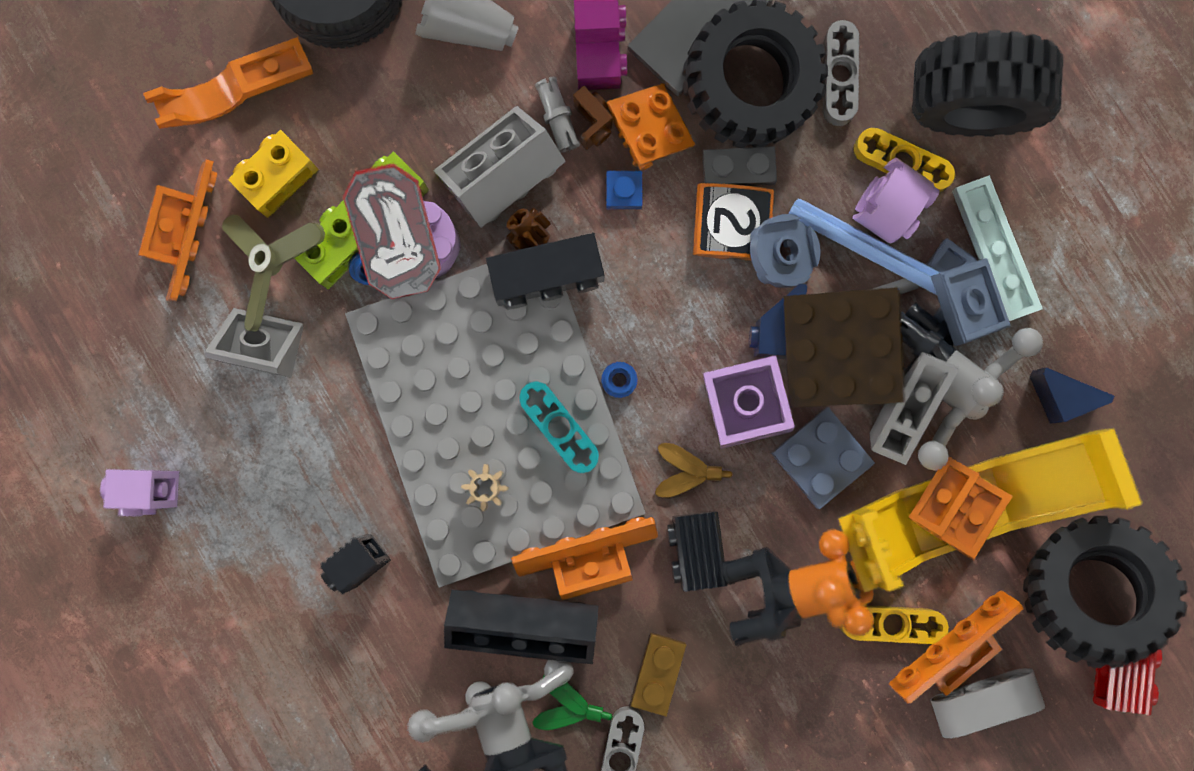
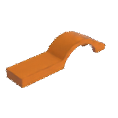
[143,37,313,129]

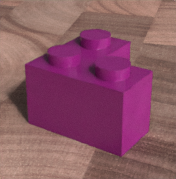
[574,0,627,90]

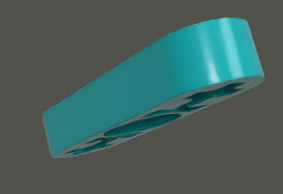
[519,381,599,473]

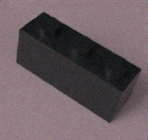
[486,233,605,310]

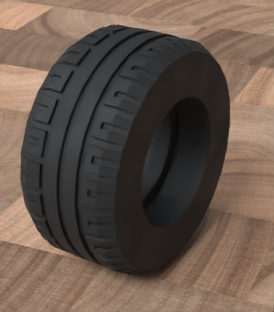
[270,0,403,49]

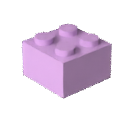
[703,356,795,449]

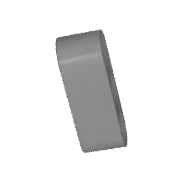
[930,668,1045,738]

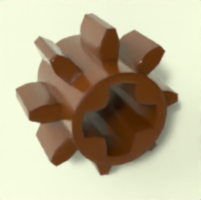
[505,208,551,250]

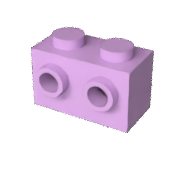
[100,470,179,516]

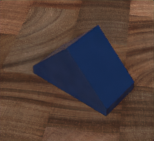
[1030,367,1115,424]

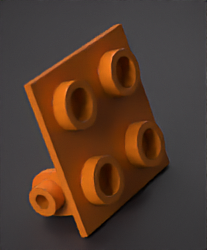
[606,83,696,171]

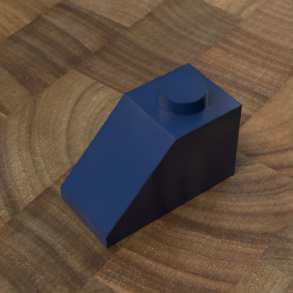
[749,284,807,360]

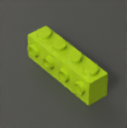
[294,151,429,290]

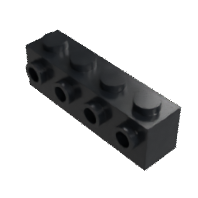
[444,590,599,665]

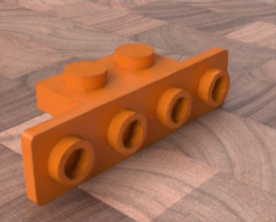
[138,159,217,302]
[511,517,658,600]
[889,590,1023,704]

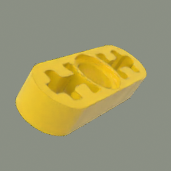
[854,128,955,193]
[839,605,949,644]

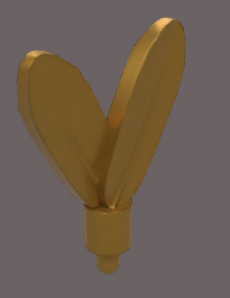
[655,443,733,498]

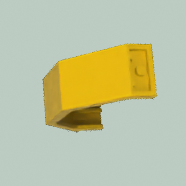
[839,429,1142,592]

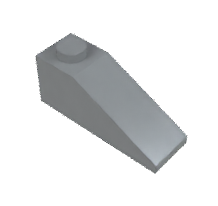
[870,352,959,465]

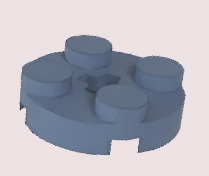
[750,214,821,288]

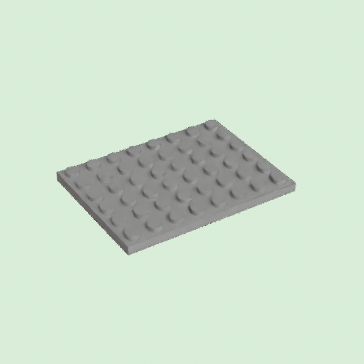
[345,242,646,588]

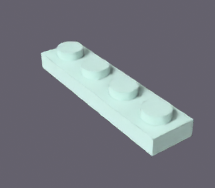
[952,175,1043,321]

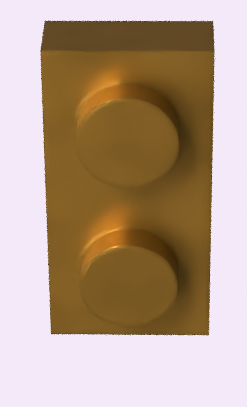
[630,632,686,717]

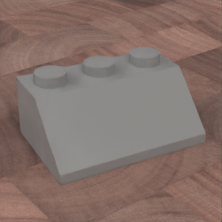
[433,106,566,228]

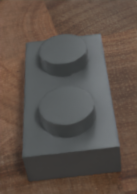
[702,147,777,186]

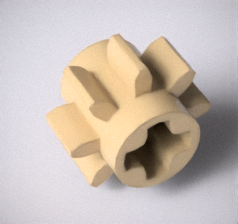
[461,464,509,511]

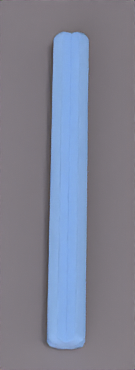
[789,199,941,295]

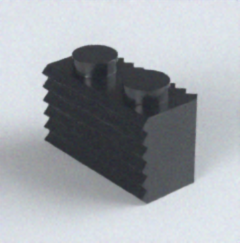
[667,511,728,592]
[320,534,391,595]

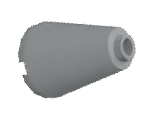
[415,0,519,51]

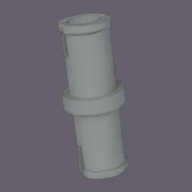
[535,77,580,153]

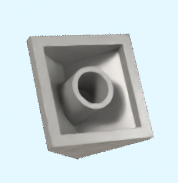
[204,308,303,378]

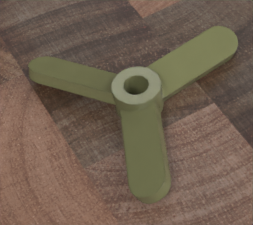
[222,215,325,332]

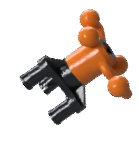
[722,529,874,646]

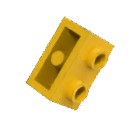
[228,130,319,218]

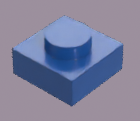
[606,171,642,209]

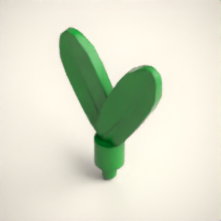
[532,675,613,730]

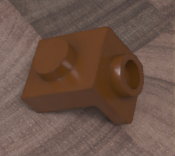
[573,86,613,150]

